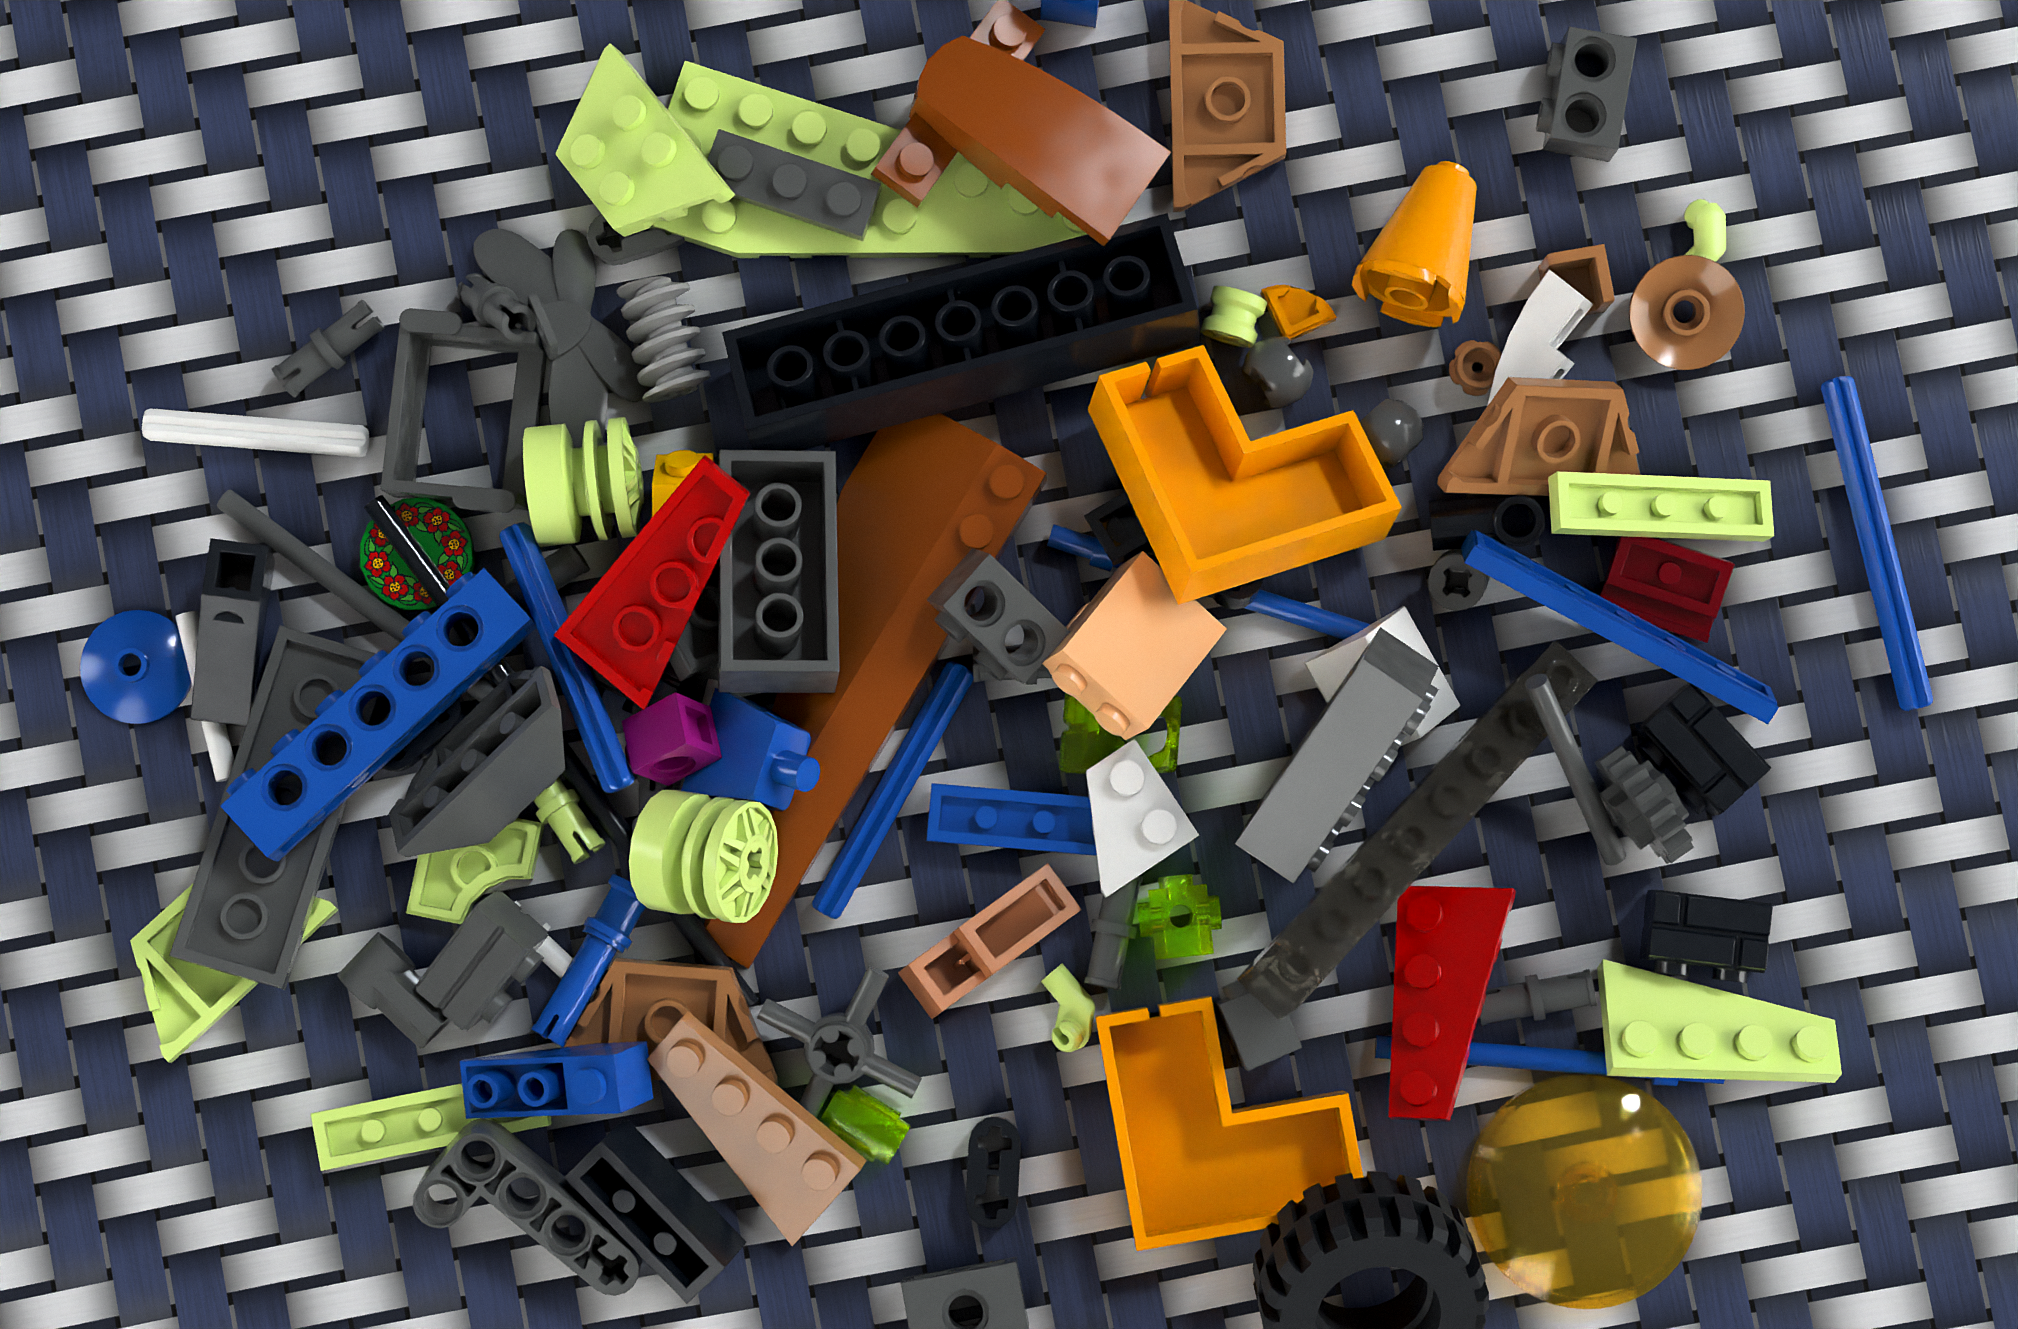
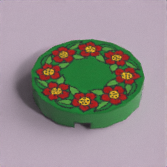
[360,498,475,612]

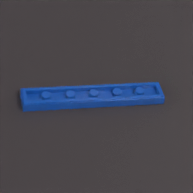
[1461,530,1779,724]

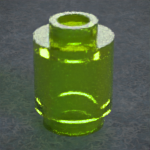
[821,1085,911,1166]

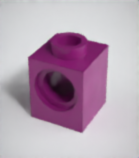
[622,692,722,786]

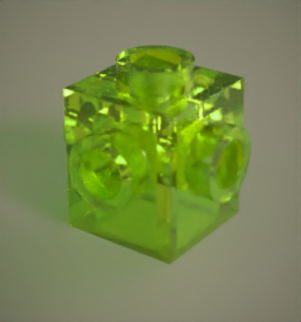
[1137,874,1222,960]

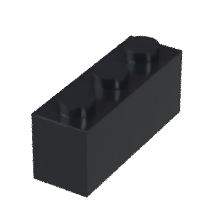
[564,1117,746,1304]

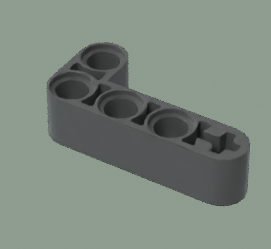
[413,1118,642,1296]

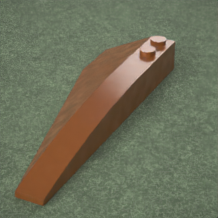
[704,413,1047,969]

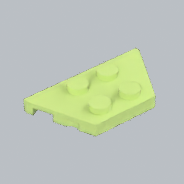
[555,43,735,237]
[130,884,338,1063]

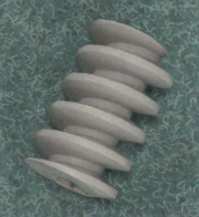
[616,276,711,403]

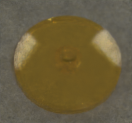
[1467,1074,1702,1309]

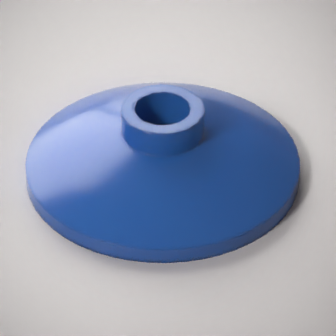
[80,610,192,724]

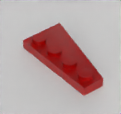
[554,455,750,710]
[1388,885,1516,1122]

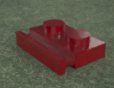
[1600,536,1735,643]

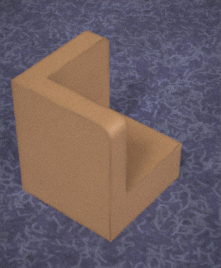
[1538,244,1615,316]

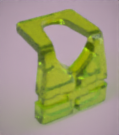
[1059,693,1182,774]

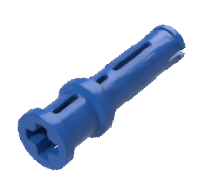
[531,874,646,1047]

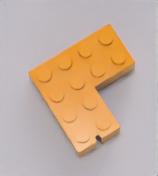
[1087,345,1402,605]
[1095,996,1364,1251]

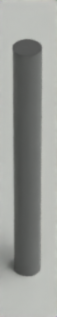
[1525,674,1626,866]

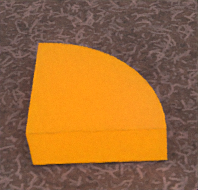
[1260,285,1337,341]

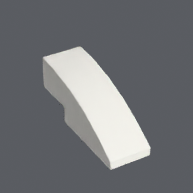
[1487,269,1593,406]

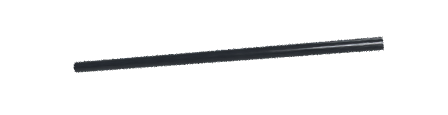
[364,495,759,1007]

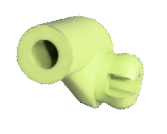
[1684,199,1726,262]
[1041,963,1095,1052]

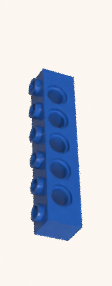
[220,568,536,862]

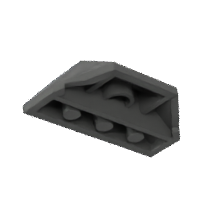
[389,666,565,857]

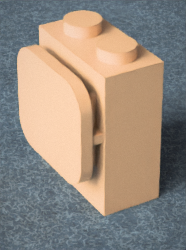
[1042,551,1227,740]

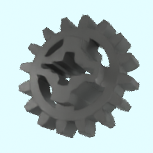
[1595,745,1694,864]

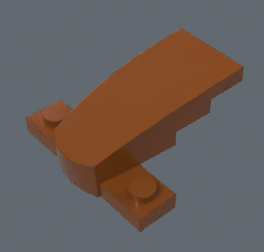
[871,0,1171,246]

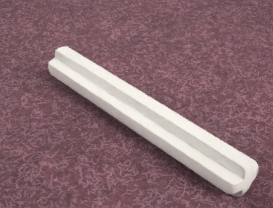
[142,409,369,457]

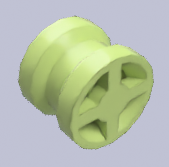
[1200,286,1267,348]

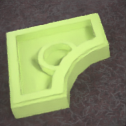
[406,818,545,924]

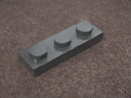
[708,129,882,241]

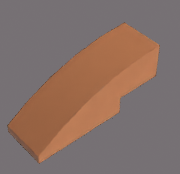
[898,863,1082,1019]

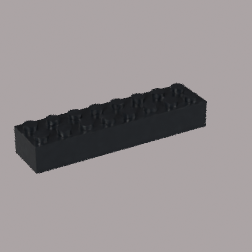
[722,213,1201,451]

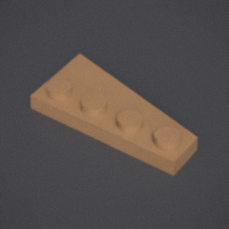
[647,1011,867,1246]

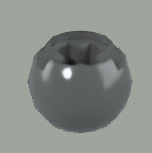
[1242,336,1314,408]
[1360,398,1424,470]

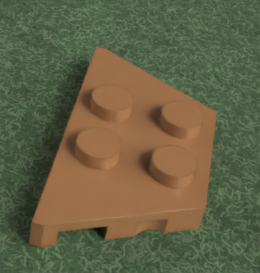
[1168,0,1286,212]
[1437,377,1640,496]
[564,958,778,1085]

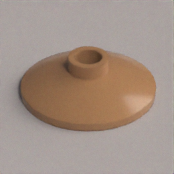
[1629,255,1745,370]

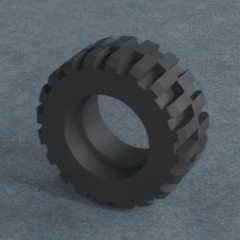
[1252,1171,1489,1329]

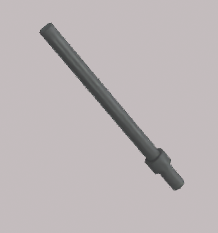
[217,489,497,702]

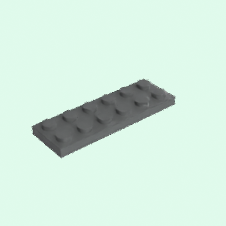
[169,625,381,990]

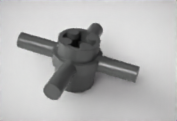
[757,966,922,1118]

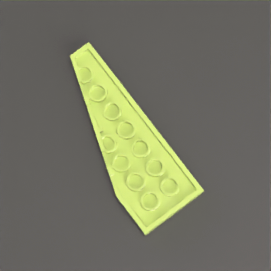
[648,61,1087,258]

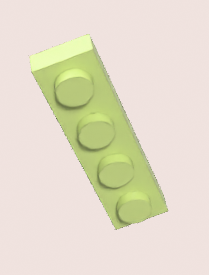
[1548,471,1774,542]
[311,1083,552,1171]

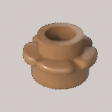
[1449,340,1502,396]

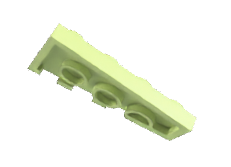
[1597,959,1842,1083]

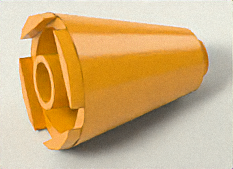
[1352,161,1477,327]

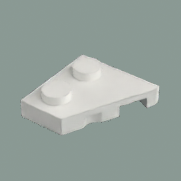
[1086,738,1199,898]

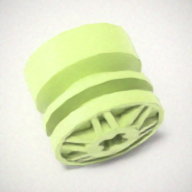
[523,417,644,547]
[629,790,778,923]

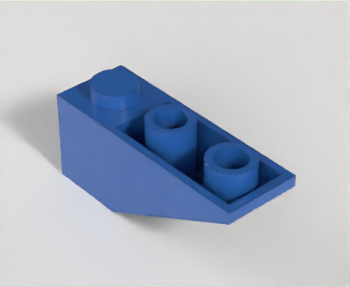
[459,1041,653,1119]

